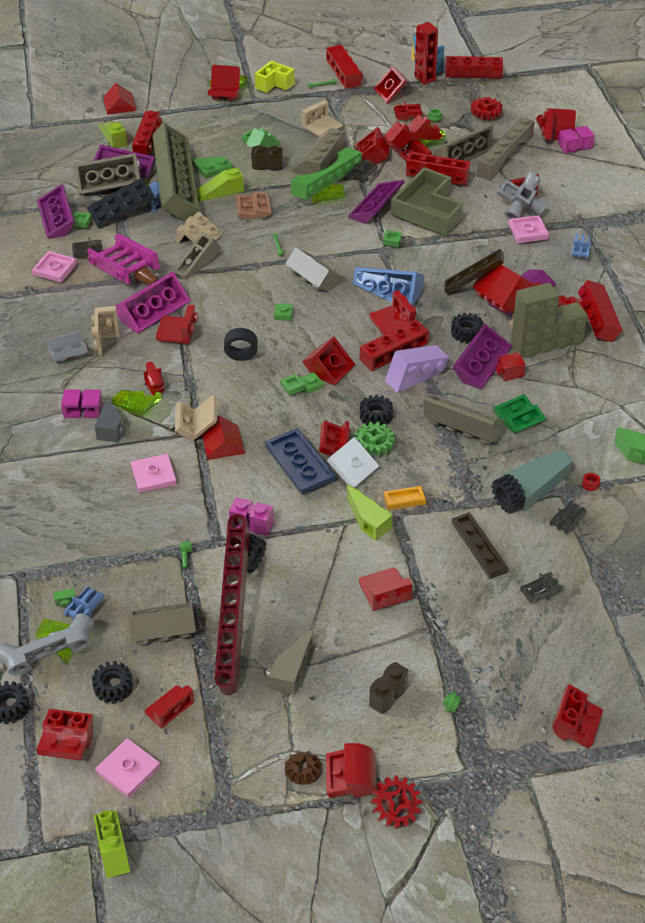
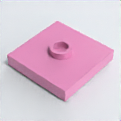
[508,215,549,244]
[32,251,78,283]
[130,454,177,493]
[95,738,161,798]

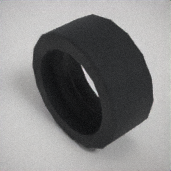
[224,328,258,361]

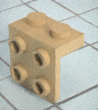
[301,100,342,136]
[174,211,222,243]
[91,306,120,356]
[175,395,217,441]

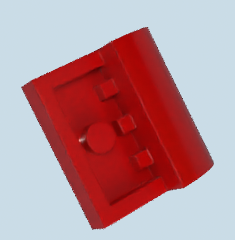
[552,684,603,749]
[36,708,93,761]
[326,743,377,798]

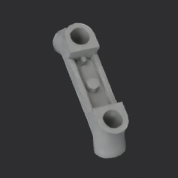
[0,613,94,675]

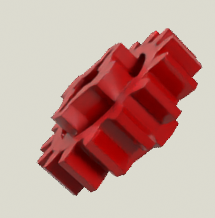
[470,97,503,120]
[370,775,422,829]

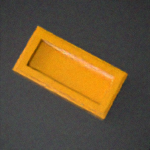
[383,486,426,510]

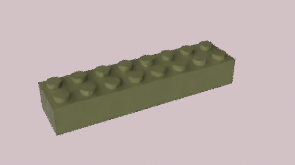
[153,122,199,221]

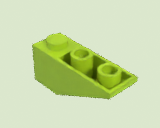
[347,484,392,541]
[93,810,130,878]

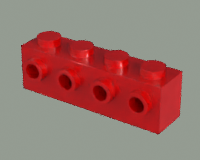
[414,22,439,85]
[326,44,363,89]
[445,56,503,79]
[132,110,163,156]
[406,152,471,186]
[578,280,623,342]
[359,320,429,371]

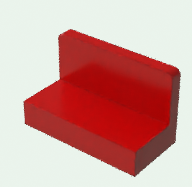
[145,685,195,729]

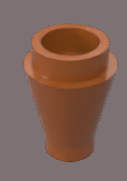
[133,266,159,285]

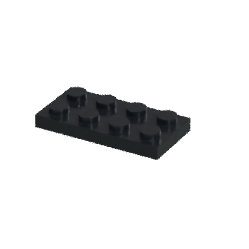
[86,178,155,229]

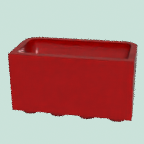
[472,264,537,314]

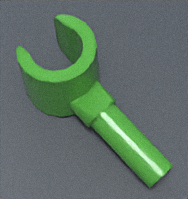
[180,541,193,569]

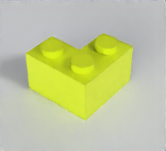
[254,61,295,93]

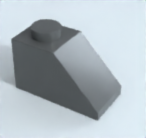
[94,401,125,443]

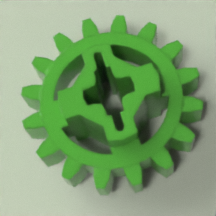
[354,422,395,457]

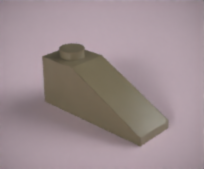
[173,232,221,279]
[266,630,313,695]

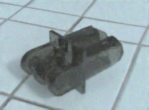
[348,159,378,183]
[72,237,103,259]
[549,501,587,535]
[520,572,564,604]

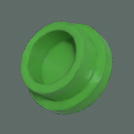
[428,109,443,122]
[442,691,461,713]

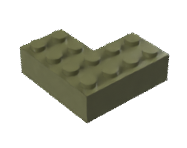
[391,167,463,236]
[511,283,587,358]

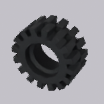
[451,313,483,344]
[360,394,393,426]
[491,474,526,513]
[233,533,267,573]
[92,661,133,704]
[0,681,30,724]

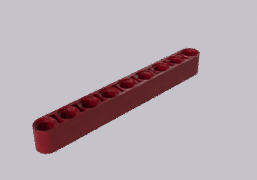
[214,514,250,695]

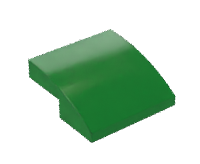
[493,394,546,434]

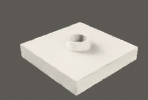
[327,437,379,487]

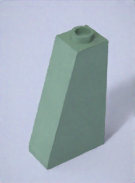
[503,449,573,511]

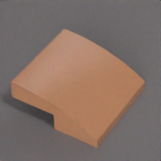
[235,191,272,219]

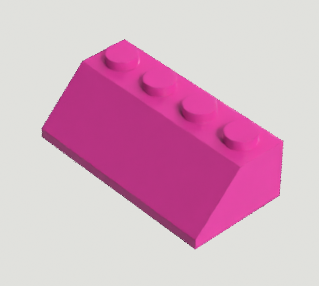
[115,272,191,333]

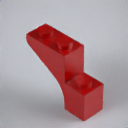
[385,114,443,149]

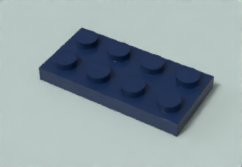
[265,428,335,495]

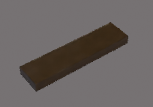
[444,249,504,295]
[452,512,508,579]

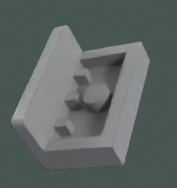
[46,331,88,362]

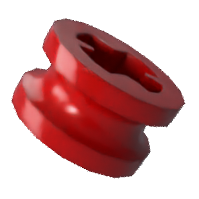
[582,473,601,491]

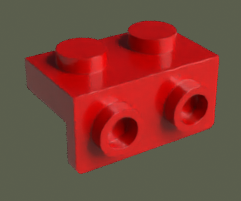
[319,420,351,456]

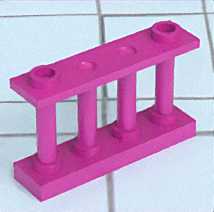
[87,233,160,284]

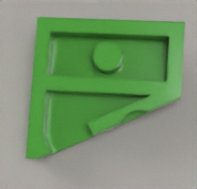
[191,157,233,179]

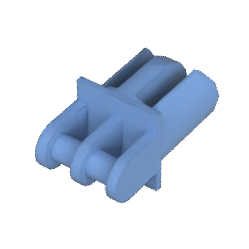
[147,181,161,212]
[571,234,591,259]
[64,586,104,620]

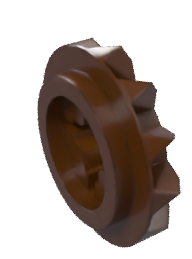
[285,750,321,785]

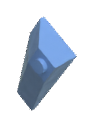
[353,267,424,306]

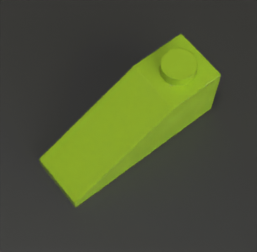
[98,121,128,148]
[196,168,244,202]

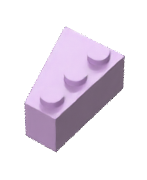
[385,345,449,393]

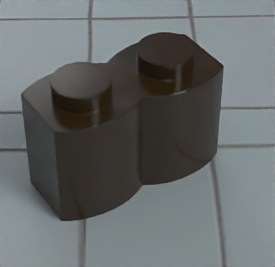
[251,145,283,171]
[369,662,408,714]

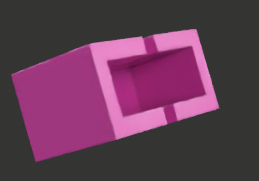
[558,126,595,154]
[61,389,103,418]
[229,497,274,536]

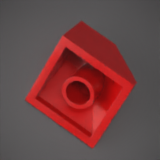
[374,66,409,104]
[355,127,389,164]
[302,336,355,385]

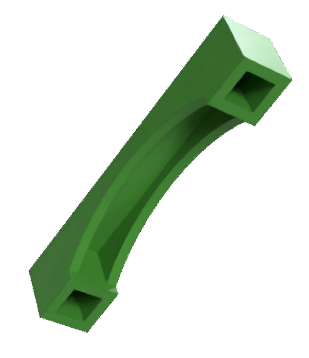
[291,147,362,200]

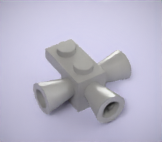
[497,173,547,219]

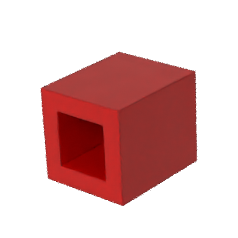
[496,352,526,382]

